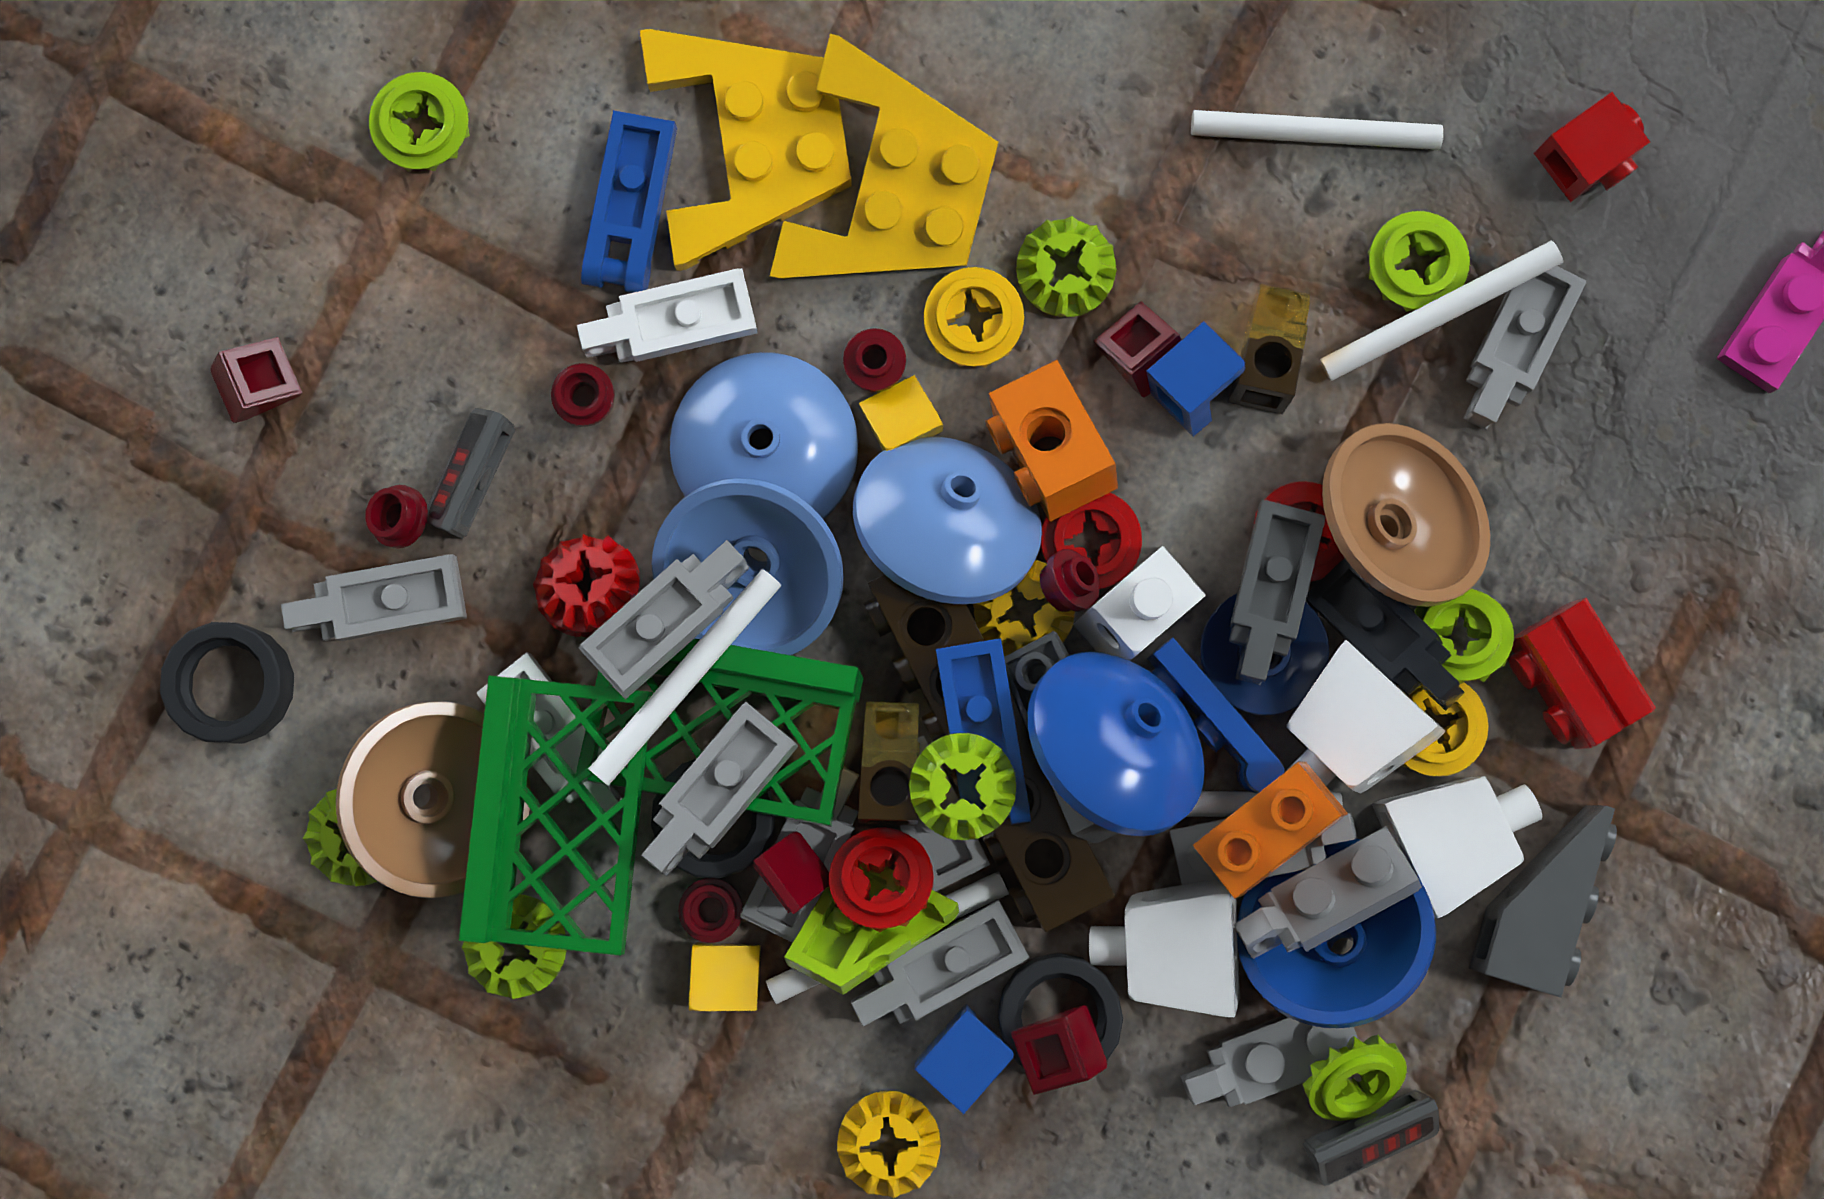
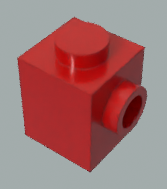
[1533,92,1650,203]

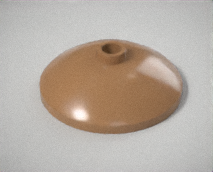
[1323,423,1490,607]
[336,701,530,898]

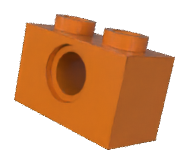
[985,360,1118,522]
[1193,762,1348,899]

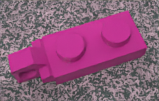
[1717,231,1824,394]

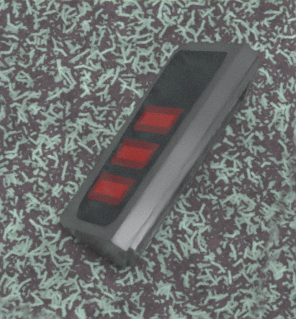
[427,408,516,539]
[1303,1089,1439,1186]

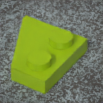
[784,867,959,995]

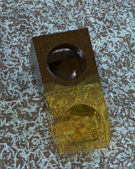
[1228,283,1310,415]
[858,701,920,826]

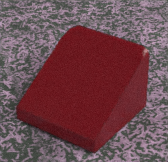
[1093,301,1182,398]
[211,337,302,423]
[753,831,829,914]
[1011,1005,1108,1095]

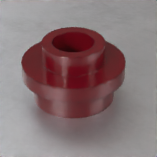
[843,328,906,392]
[551,363,615,427]
[365,485,428,549]
[1040,549,1099,612]
[678,878,743,943]

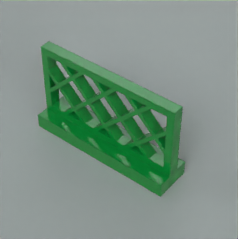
[576,638,863,827]
[459,675,653,956]

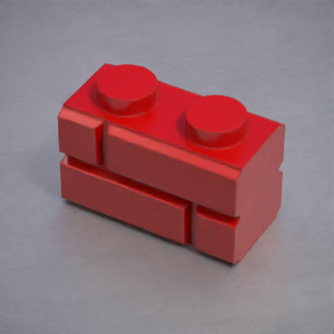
[1508,598,1656,749]

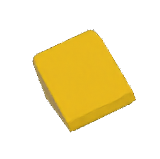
[859,375,943,451]
[689,942,761,1011]

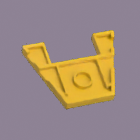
[640,29,852,271]
[770,34,999,279]

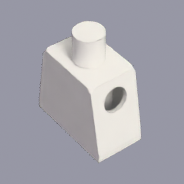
[1073,546,1206,661]
[1286,640,1446,794]
[1372,776,1542,918]
[1089,879,1240,1017]

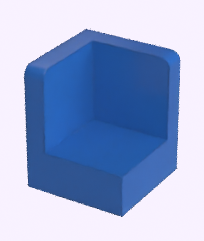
[1146,321,1245,437]
[915,1004,1014,1114]

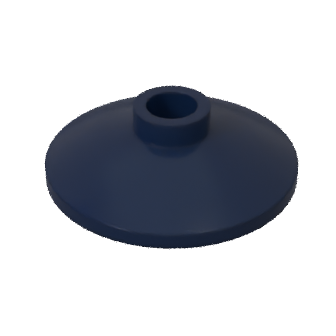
[1200,593,1329,715]

